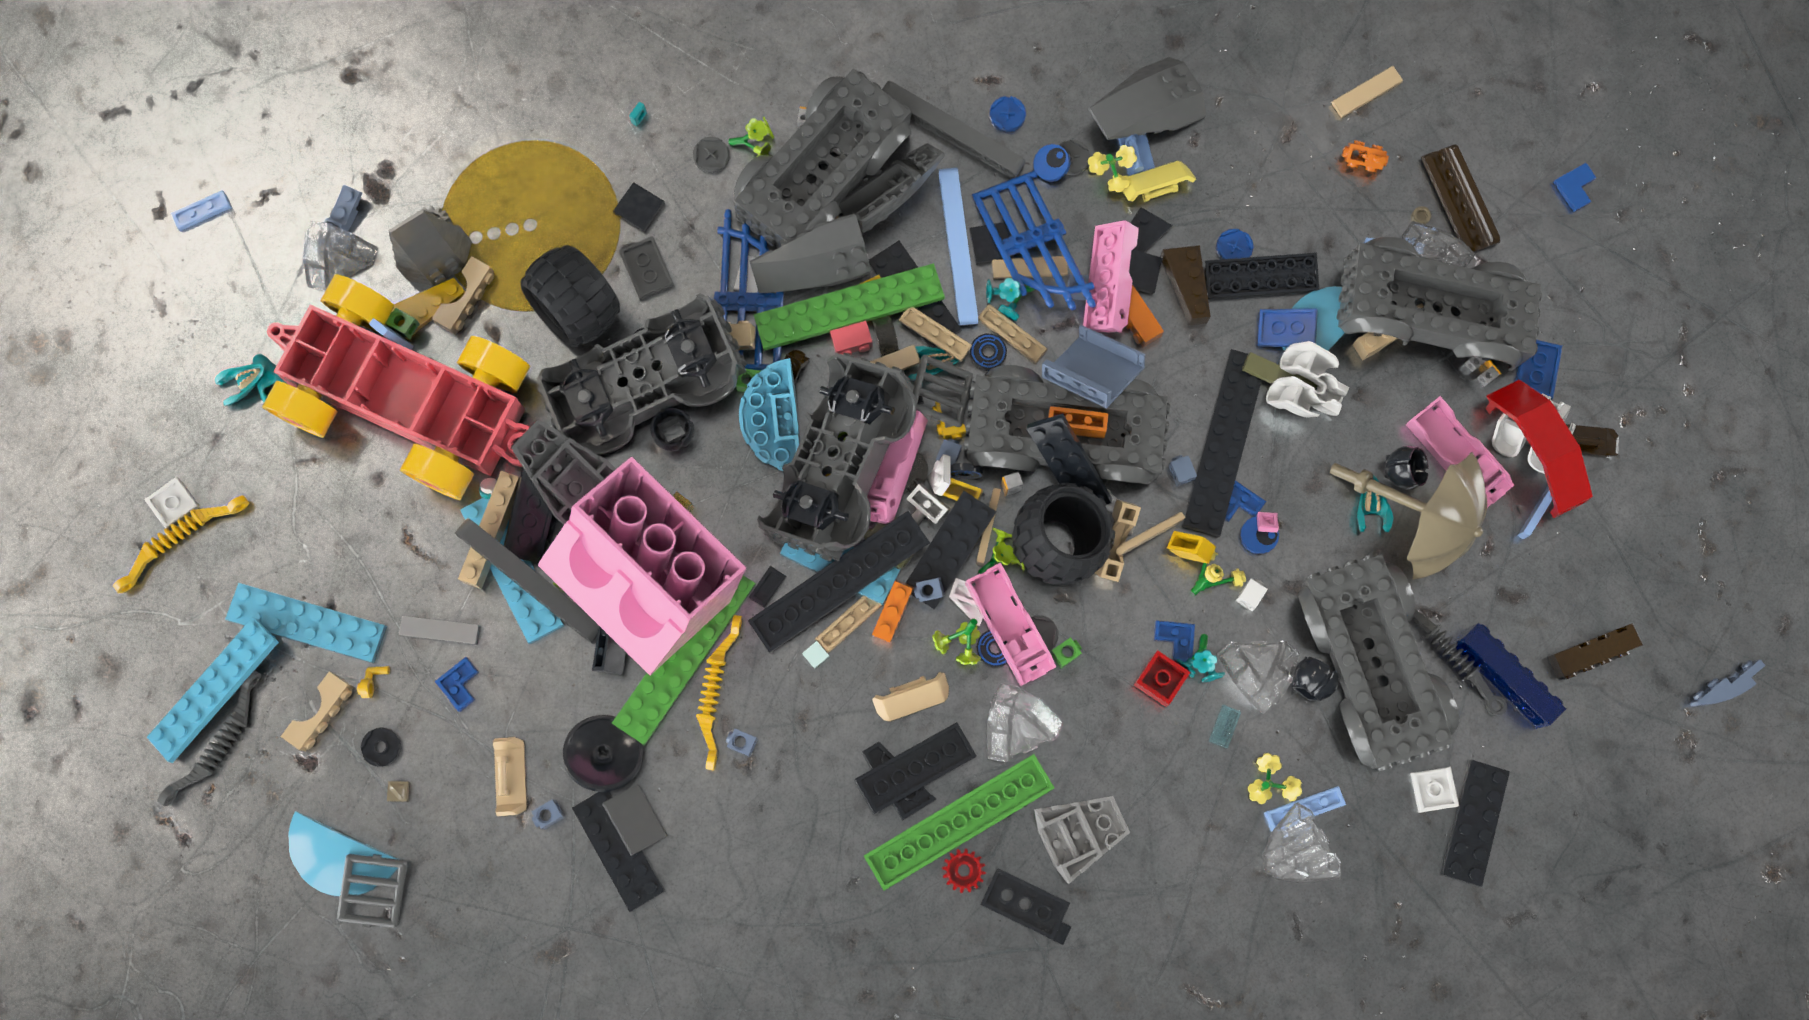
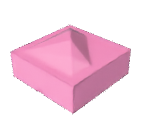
[1257,512,1279,532]

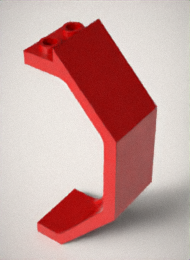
[1485,379,1593,518]

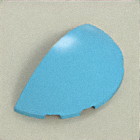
[1282,287,1345,351]
[739,358,801,471]
[288,811,400,896]

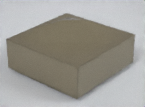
[387,781,410,802]

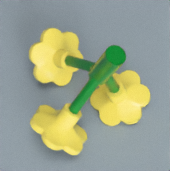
[1088,145,1137,192]
[1248,753,1302,804]

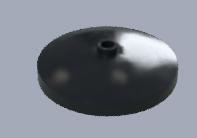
[563,715,643,792]

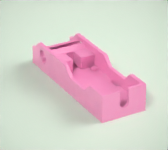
[1083,220,1139,333]
[1406,396,1515,508]
[867,410,928,524]
[965,563,1056,686]

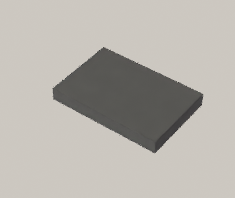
[619,236,675,301]
[602,784,667,856]

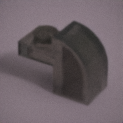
[872,315,899,357]
[903,452,928,495]

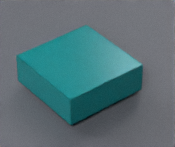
[629,101,647,126]

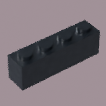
[592,626,626,675]

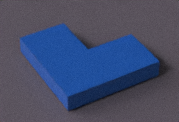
[1553,163,1596,212]
[1225,480,1266,522]
[1154,620,1195,662]
[435,657,479,712]

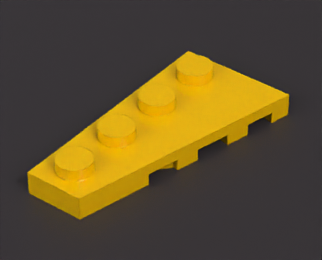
[392,278,465,339]

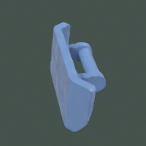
[1118,134,1155,176]

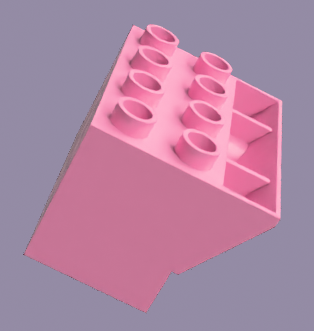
[538,457,746,675]

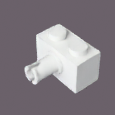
[907,483,950,525]

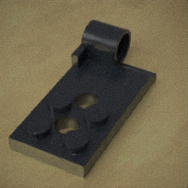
[980,868,1071,945]

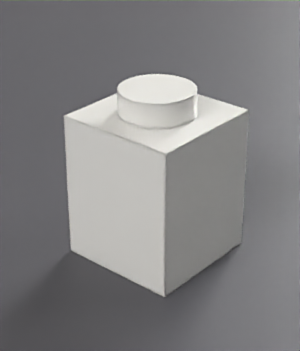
[1236,579,1267,611]

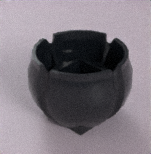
[650,408,694,451]
[1385,445,1429,490]
[1292,657,1340,701]

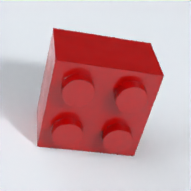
[1134,650,1191,707]

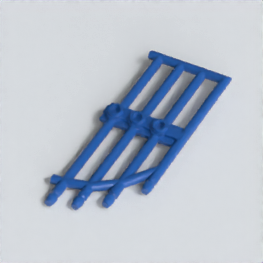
[972,170,1096,310]
[714,209,784,371]

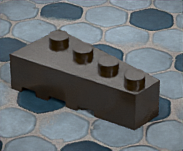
[1160,245,1211,325]
[1548,623,1643,680]

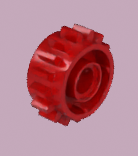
[942,848,986,893]

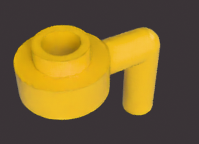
[357,666,390,698]

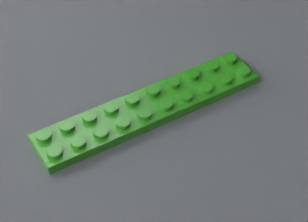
[753,263,945,351]
[612,575,756,745]
[864,754,1054,891]

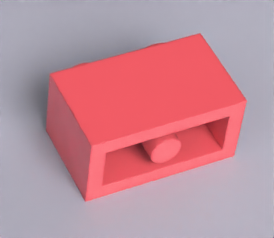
[830,321,873,355]

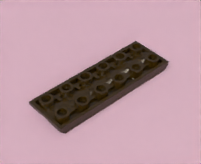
[1421,144,1500,255]

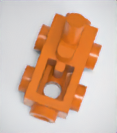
[1342,140,1389,172]

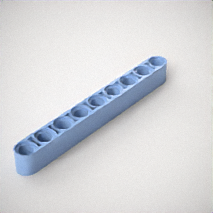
[939,167,978,326]

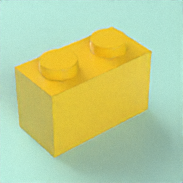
[942,478,983,501]
[1167,531,1216,564]

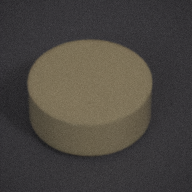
[1411,206,1431,226]

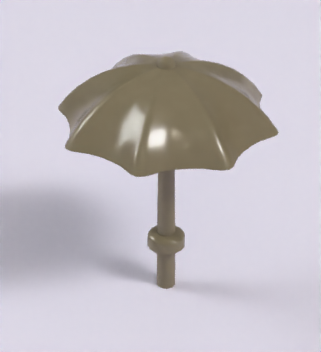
[1330,452,1488,580]

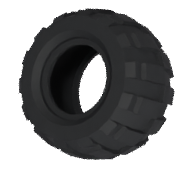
[520,245,620,347]
[1012,483,1115,585]

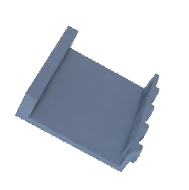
[1042,325,1145,409]

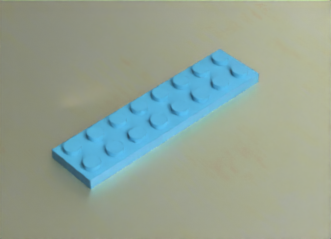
[460,498,564,644]
[225,583,387,663]
[147,617,279,763]

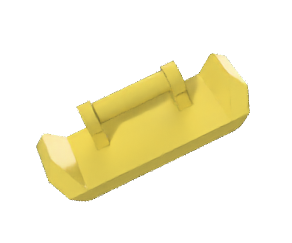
[1123,161,1196,202]

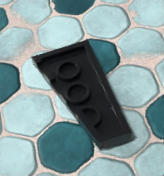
[1131,207,1172,252]
[861,742,937,821]

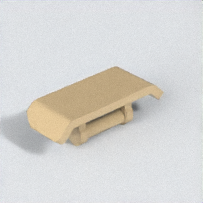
[873,672,949,721]
[493,737,527,816]

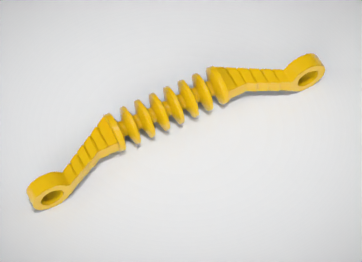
[113,496,249,593]
[696,615,742,771]

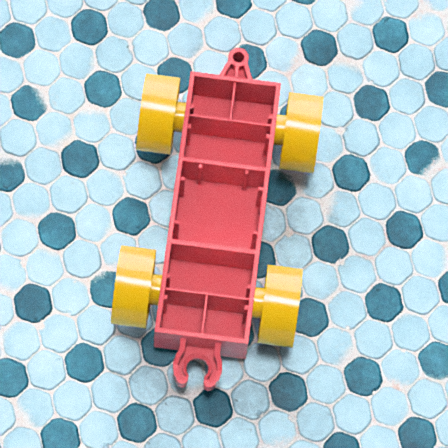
[262,274,530,500]

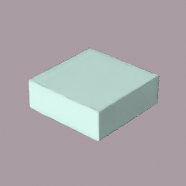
[802,641,829,669]

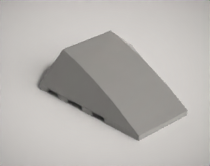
[1034,796,1130,884]

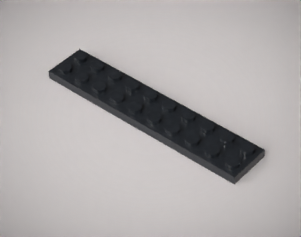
[1182,349,1262,537]
[748,511,930,653]

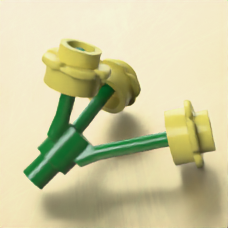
[1191,548,1246,595]

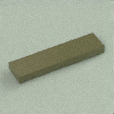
[1242,352,1317,390]

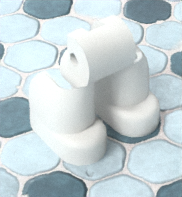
[1266,341,1349,418]
[1492,393,1576,474]

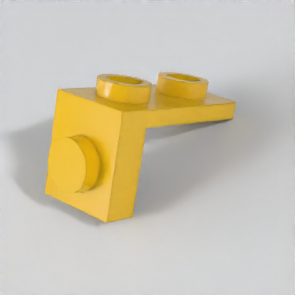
[932,402,966,440]

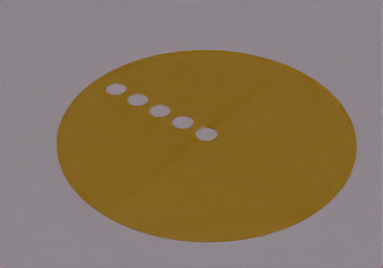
[442,140,620,312]

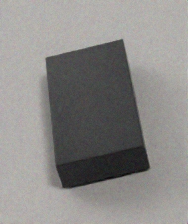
[749,566,786,608]

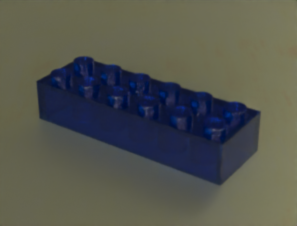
[1451,623,1566,729]

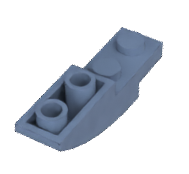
[311,185,363,259]
[1689,659,1765,707]

